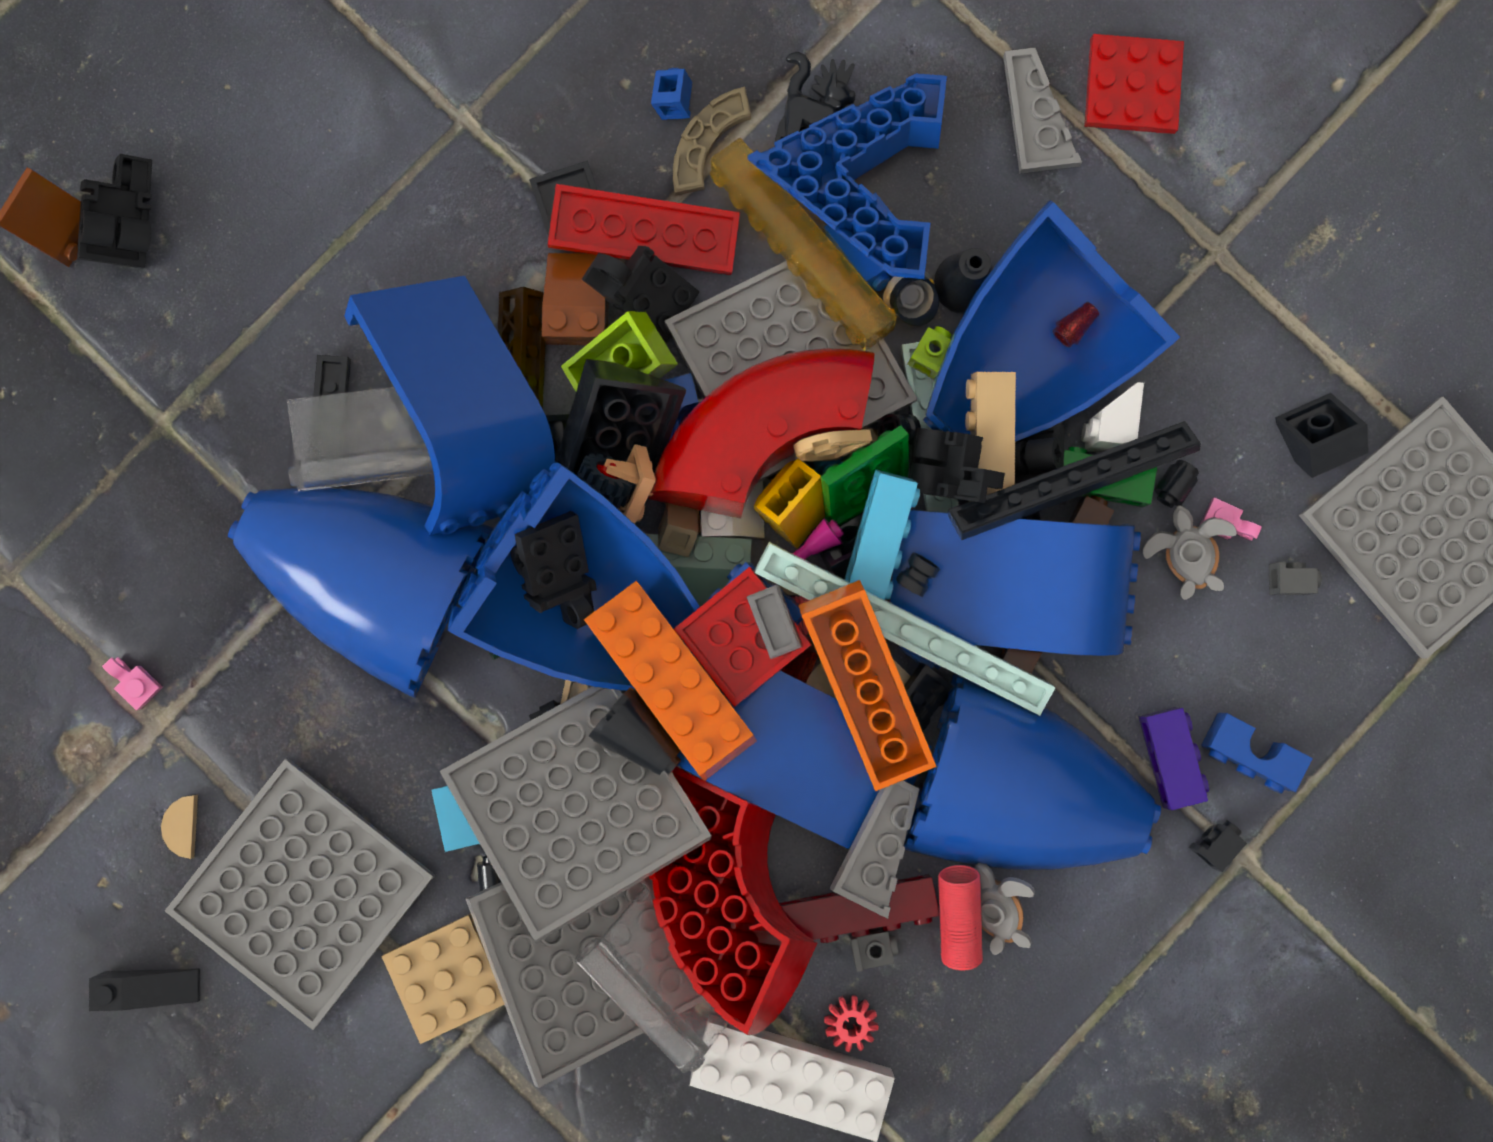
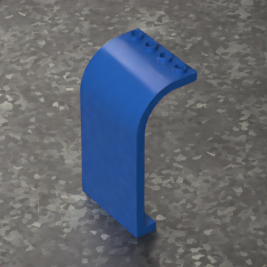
[344,276,555,536]
[890,509,1141,656]
[677,664,931,849]

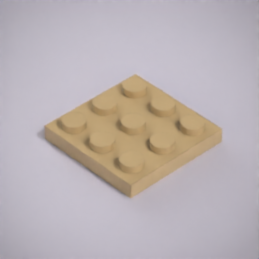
[381,913,505,1044]

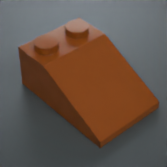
[0,167,81,267]
[542,253,609,345]

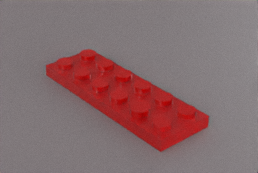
[548,184,740,275]

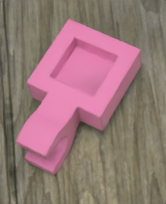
[1199,497,1262,541]
[102,657,163,710]

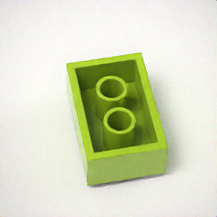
[561,311,678,391]

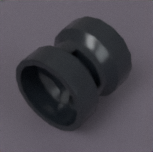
[877,414,921,445]
[896,552,940,597]

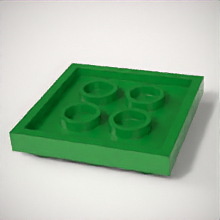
[821,425,909,527]

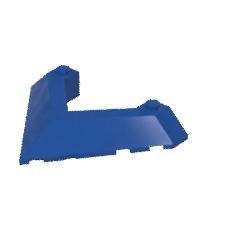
[747,73,947,279]

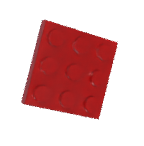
[1084,34,1184,134]
[674,567,813,707]

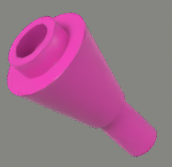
[792,518,844,560]

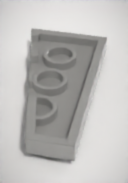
[1003,48,1082,174]
[830,780,919,919]

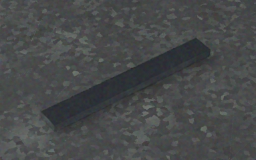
[948,421,1201,540]

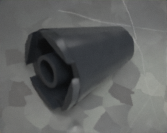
[934,248,993,313]
[589,687,681,775]

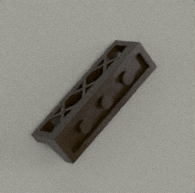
[498,287,545,409]

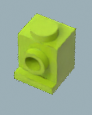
[907,326,952,379]

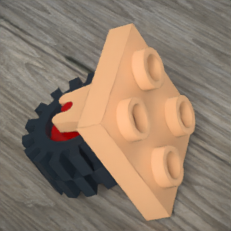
[577,444,655,524]

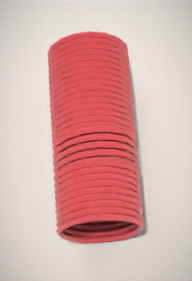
[938,865,983,971]

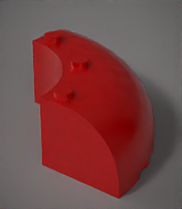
[648,348,875,519]
[649,766,818,1035]

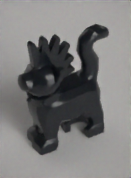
[774,52,856,146]

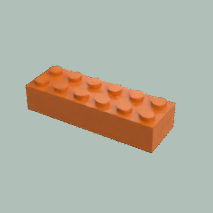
[798,580,937,791]
[584,581,757,781]

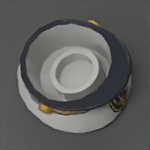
[883,271,939,326]

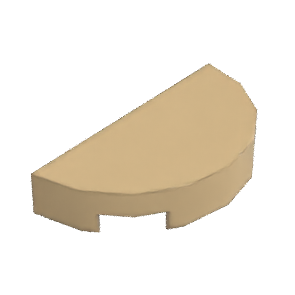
[161,794,198,859]

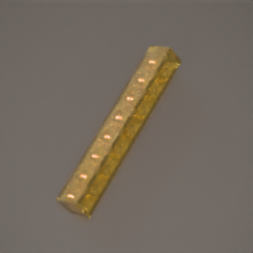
[710,138,897,351]

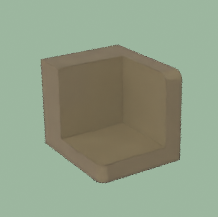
[658,503,699,557]

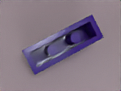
[1138,707,1209,810]

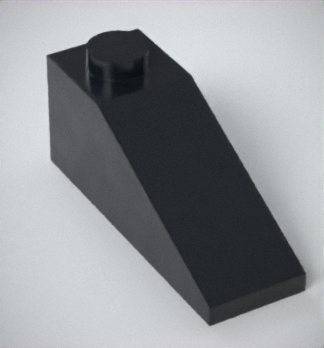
[89,969,200,1011]

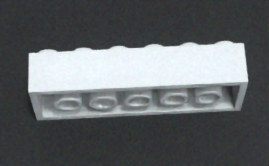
[689,1014,895,1142]

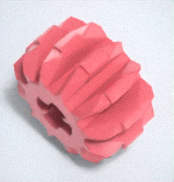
[824,995,879,1052]

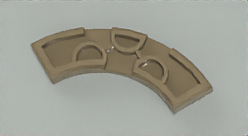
[673,87,751,196]

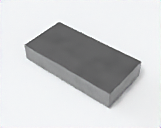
[747,584,803,659]

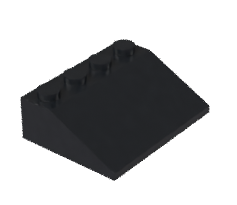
[555,359,686,475]

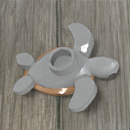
[1142,505,1237,600]
[975,863,1035,955]

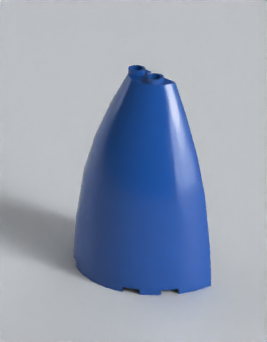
[923,200,1180,442]
[448,463,700,691]
[228,487,494,698]
[903,672,1161,870]

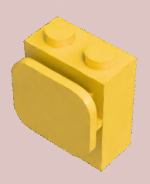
[754,458,825,549]

